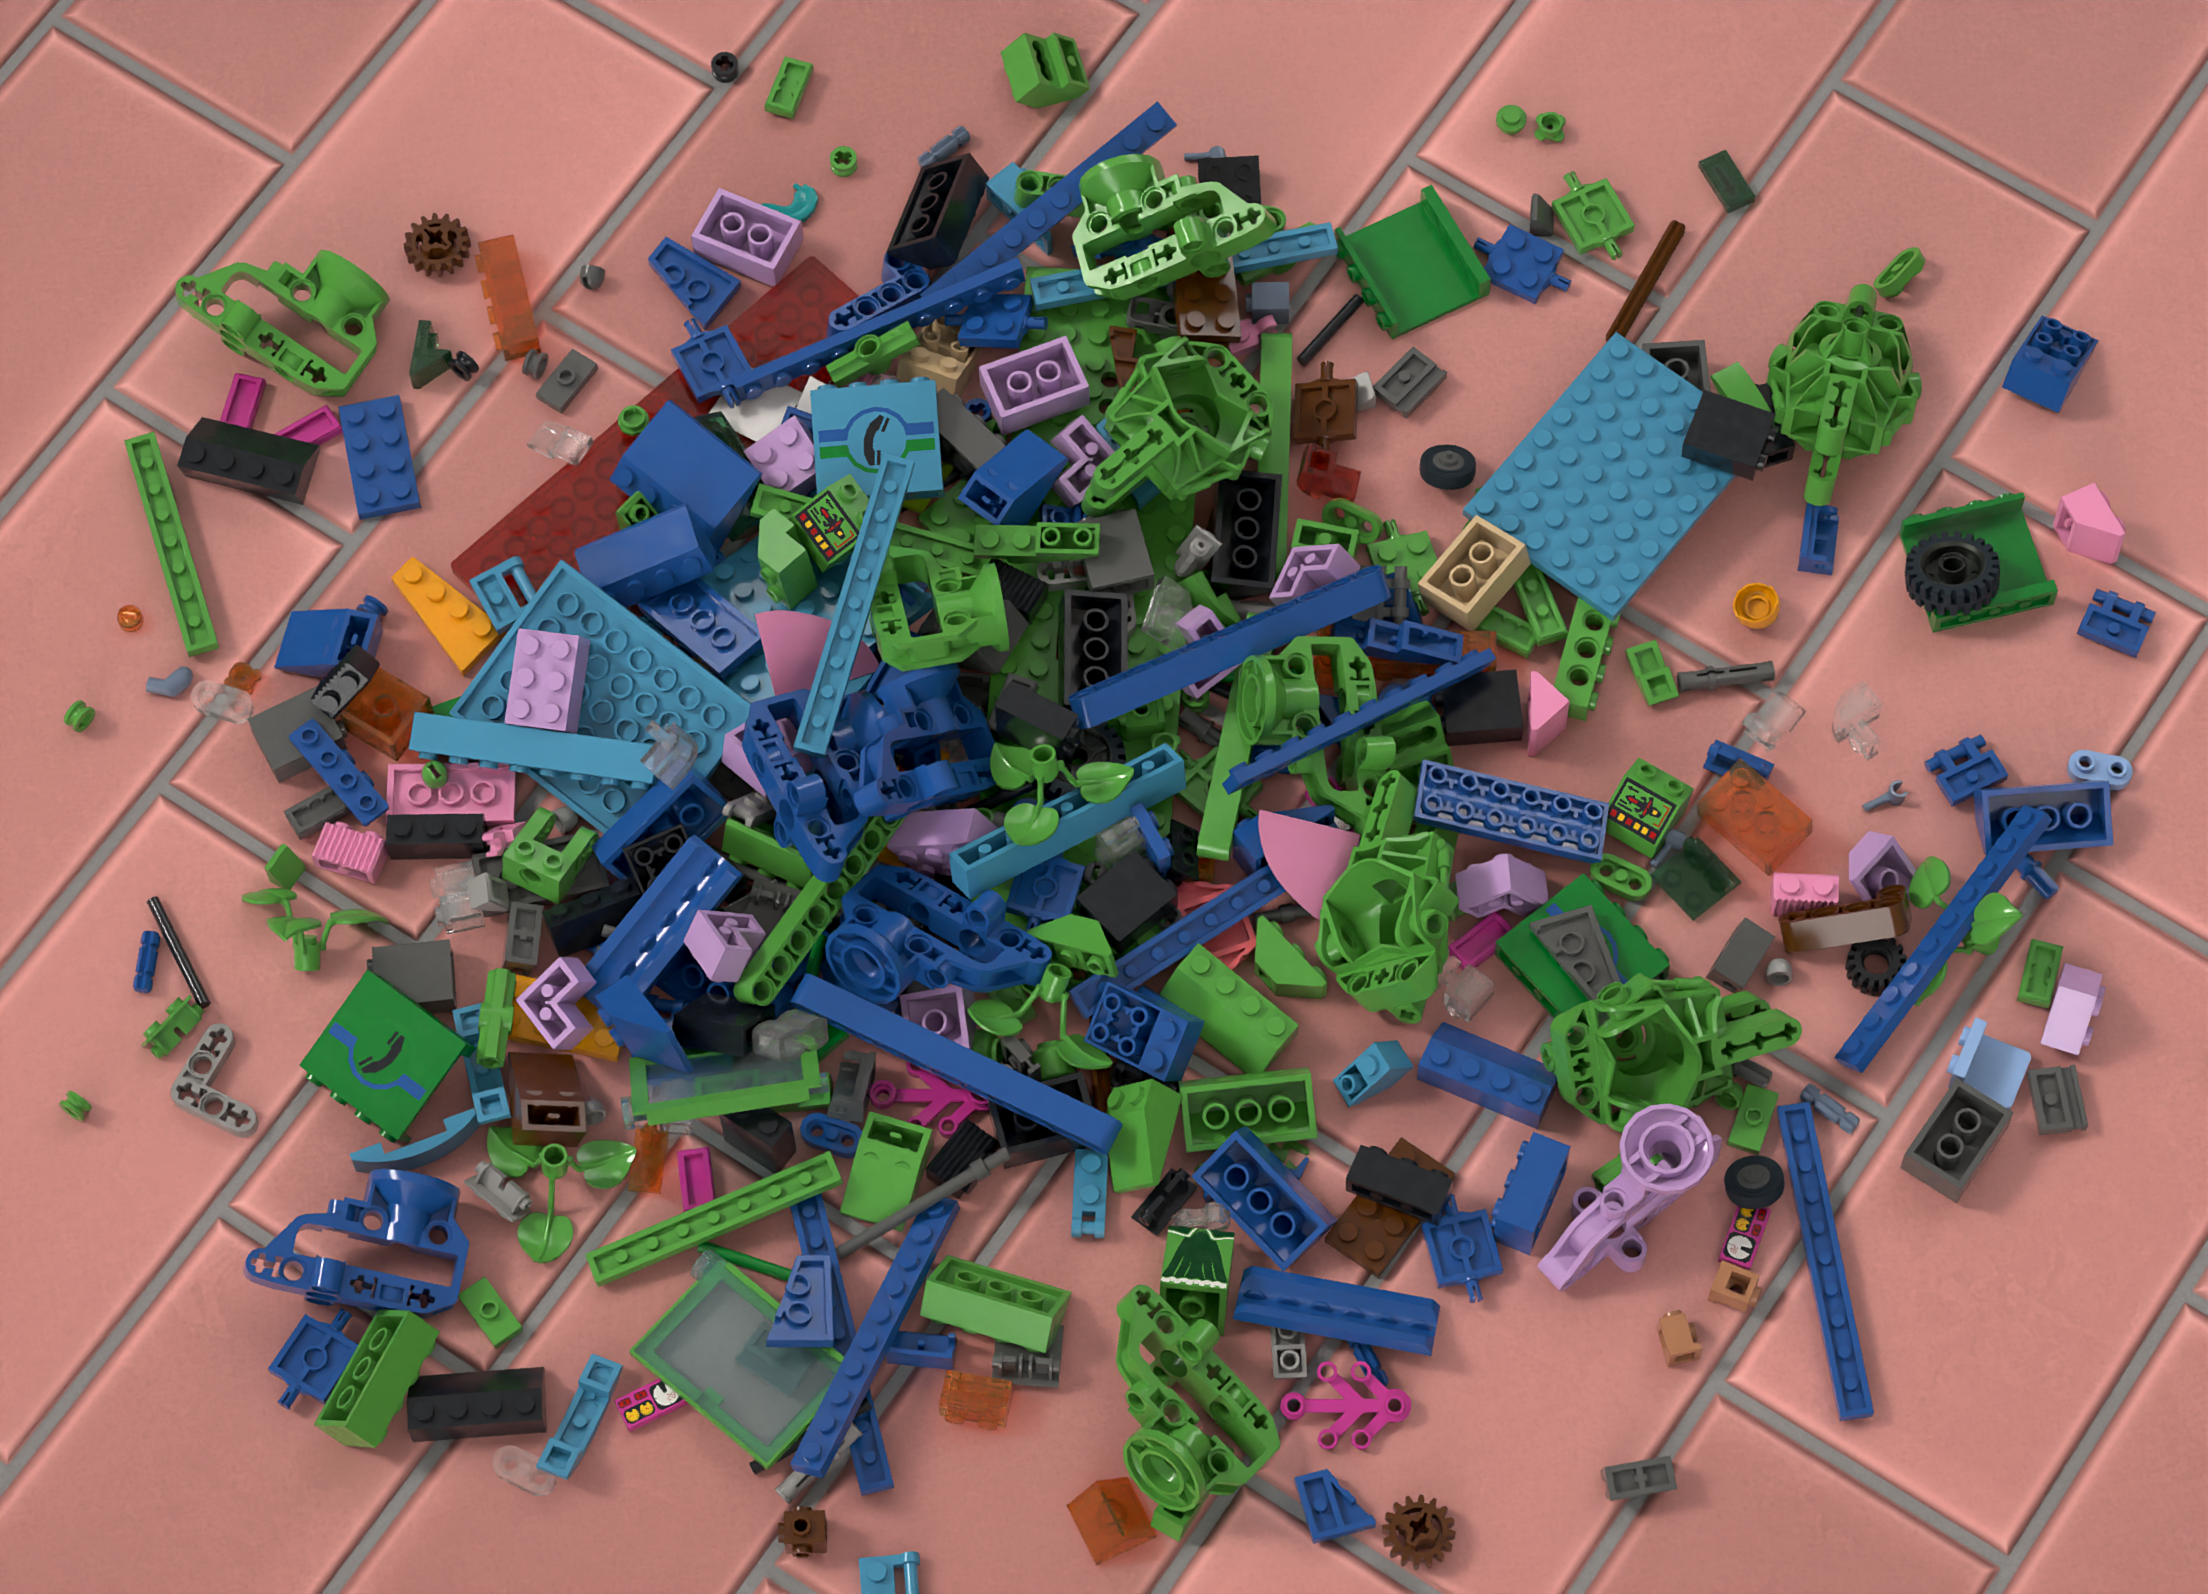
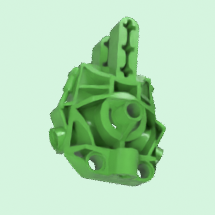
[1766,284,1922,506]
[1081,336,1274,517]
[1315,770,1459,1024]
[1540,973,1802,1133]

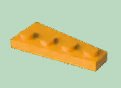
[391,556,506,677]

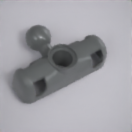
[1126,282,1178,340]

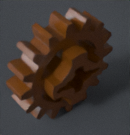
[403,213,471,277]
[1382,1495,1456,1570]

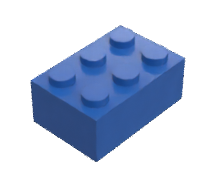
[1491,1132,1571,1255]

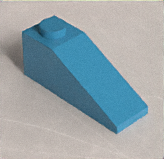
[986,162,1053,256]

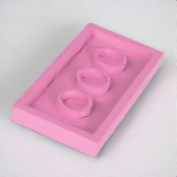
[386,763,517,826]

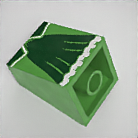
[1158,1225,1235,1336]

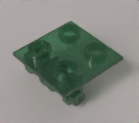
[1650,836,1741,921]

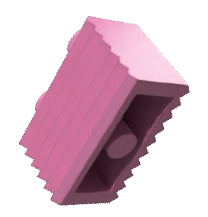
[312,822,389,884]
[1770,872,1839,916]

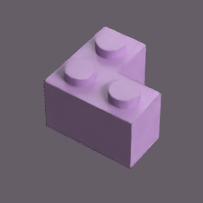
[1050,415,1115,508]
[1269,544,1361,606]
[1175,604,1243,699]
[1455,853,1548,918]
[683,910,766,983]
[516,957,597,1050]
[2040,963,2106,1055]

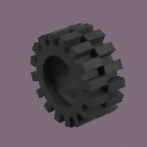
[1845,937,1907,996]

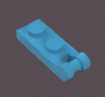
[1071,1149,1108,1239]

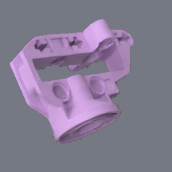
[1537,1103,1722,1292]

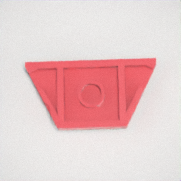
[1177,881,1256,972]

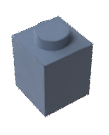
[1246,282,1289,324]

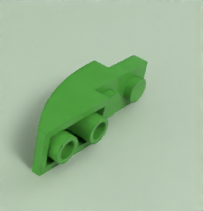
[974,522,1101,563]

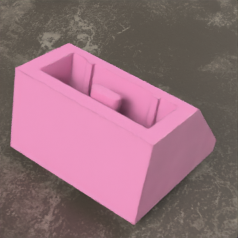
[2053,483,2126,564]

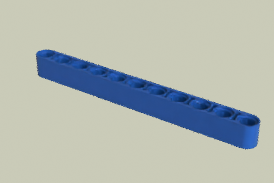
[1068,565,1391,729]
[790,973,1123,1155]

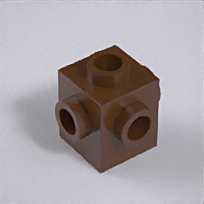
[778,1506,827,1558]

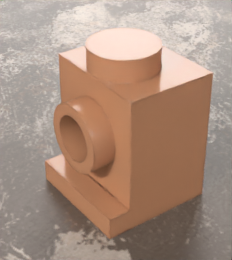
[1708,1260,1762,1313]
[1657,1310,1702,1367]

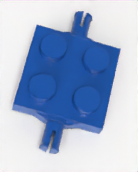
[1473,224,1572,304]
[944,294,1048,349]
[671,318,752,409]
[1006,851,1086,932]
[1421,1194,1503,1303]
[268,1308,358,1410]

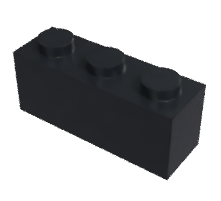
[386,813,488,860]
[542,877,642,957]
[1346,1145,1453,1226]

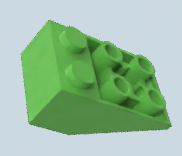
[840,1111,934,1232]

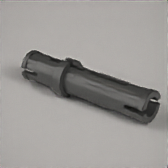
[1677,661,1775,692]

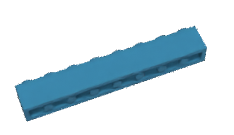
[409,712,667,790]
[949,743,1186,899]

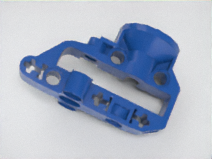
[853,663,996,822]
[742,689,895,883]
[825,865,1052,1004]
[243,1169,469,1319]

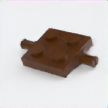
[1293,361,1358,461]

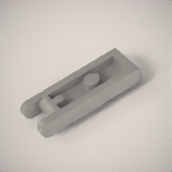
[722,791,777,828]

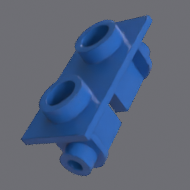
[1703,740,1775,793]

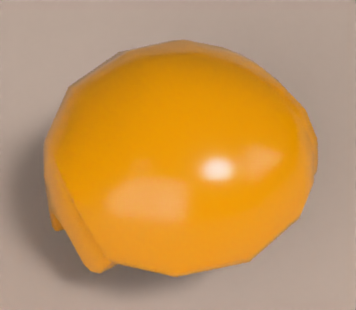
[1732,582,1781,629]

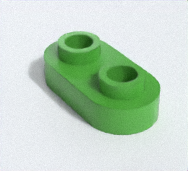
[1873,247,1926,298]
[1322,498,1383,544]
[1590,853,1652,901]

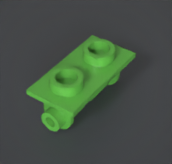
[141,995,204,1059]

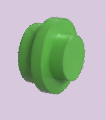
[1496,105,1526,135]
[618,405,649,436]

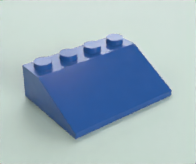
[609,400,763,550]

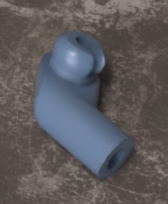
[146,666,193,697]

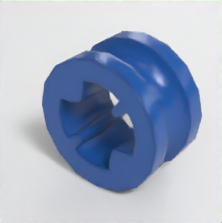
[965,398,992,422]
[356,595,389,623]

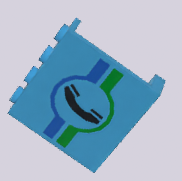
[810,377,945,500]

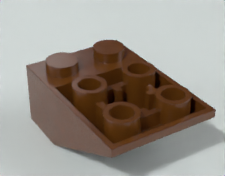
[508,1052,587,1147]

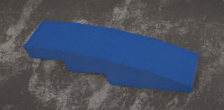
[1330,617,1464,665]

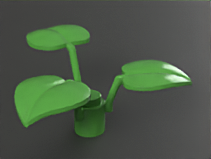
[990,742,1134,846]
[1909,856,2023,1007]
[242,888,388,971]
[967,963,1113,1070]
[487,1126,637,1264]

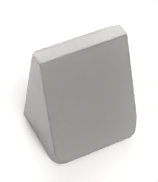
[1351,371,1376,412]
[468,872,509,912]

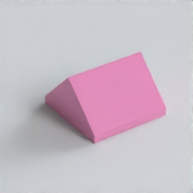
[1528,671,1570,757]

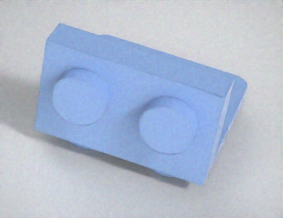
[1946,1017,2031,1110]

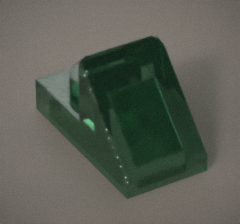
[409,320,453,389]

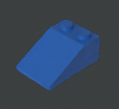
[1233,804,1335,876]
[595,974,694,1073]

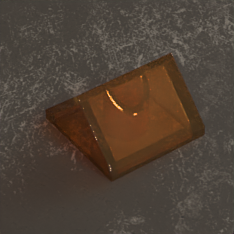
[1067,1477,1157,1566]

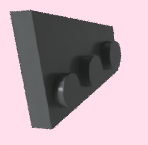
[1529,905,1621,1000]

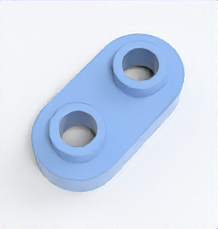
[2067,750,2133,790]

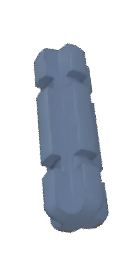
[918,126,970,167]
[1800,1084,1860,1134]

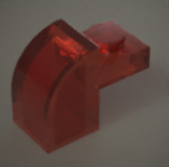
[1296,443,1361,502]

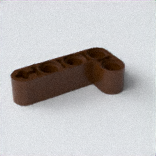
[1778,885,1912,953]

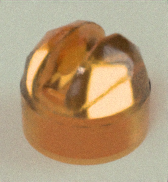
[117,605,144,632]

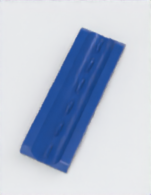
[1413,759,1609,863]
[584,834,744,1009]
[1233,1266,1440,1356]

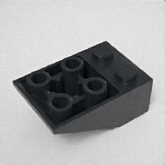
[622,823,689,896]

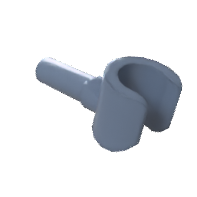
[1184,146,1226,161]
[1862,780,1908,812]
[1649,829,1687,869]

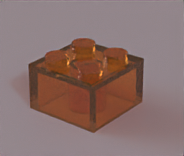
[340,667,434,762]

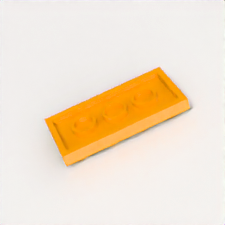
[508,975,622,1062]

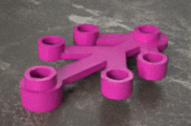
[869,1062,988,1139]
[1280,1361,1411,1450]

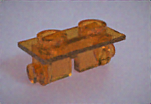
[628,1123,669,1194]

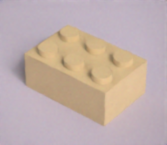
[1418,515,1531,633]

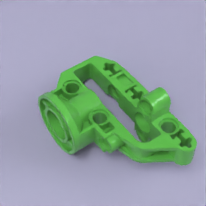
[1072,154,1277,300]
[175,249,390,397]
[869,545,1009,671]
[1236,636,1396,839]
[1116,1285,1281,1512]

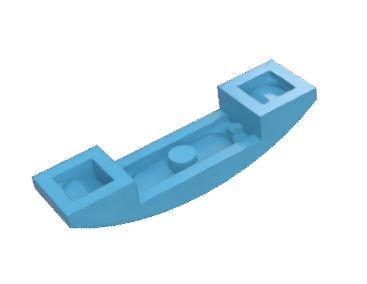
[452,1003,511,1125]
[349,1108,480,1173]
[536,1354,623,1480]

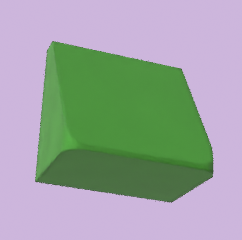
[265,843,306,890]

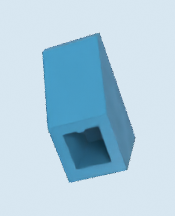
[1333,1040,1414,1107]

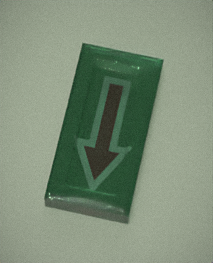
[1698,149,1755,213]

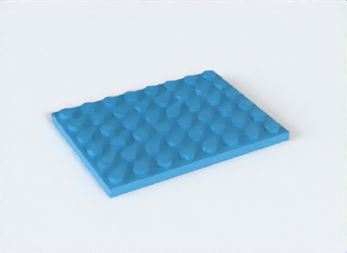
[1462,332,1737,621]
[449,560,751,834]

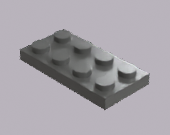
[472,829,609,918]

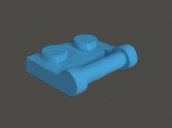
[469,556,537,635]
[859,1551,920,1594]

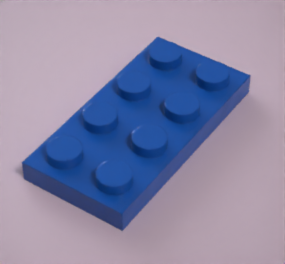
[338,395,421,520]
[638,578,762,680]

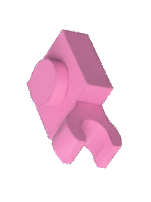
[1229,315,1278,358]
[482,821,527,857]

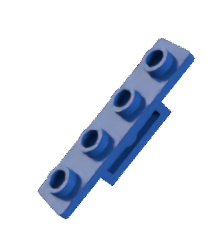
[289,719,389,827]

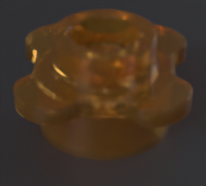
[224,662,262,696]

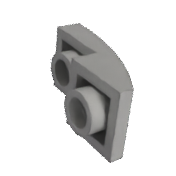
[1270,1326,1307,1380]

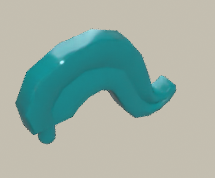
[761,183,819,223]

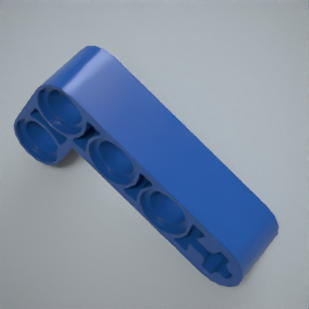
[826,252,930,338]

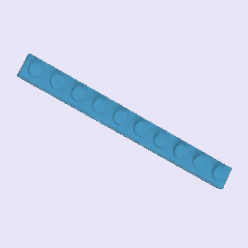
[1030,222,1338,311]
[793,453,915,759]

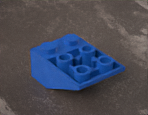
[2002,315,2099,413]
[958,429,1069,526]
[274,608,383,678]
[1084,981,1205,1082]

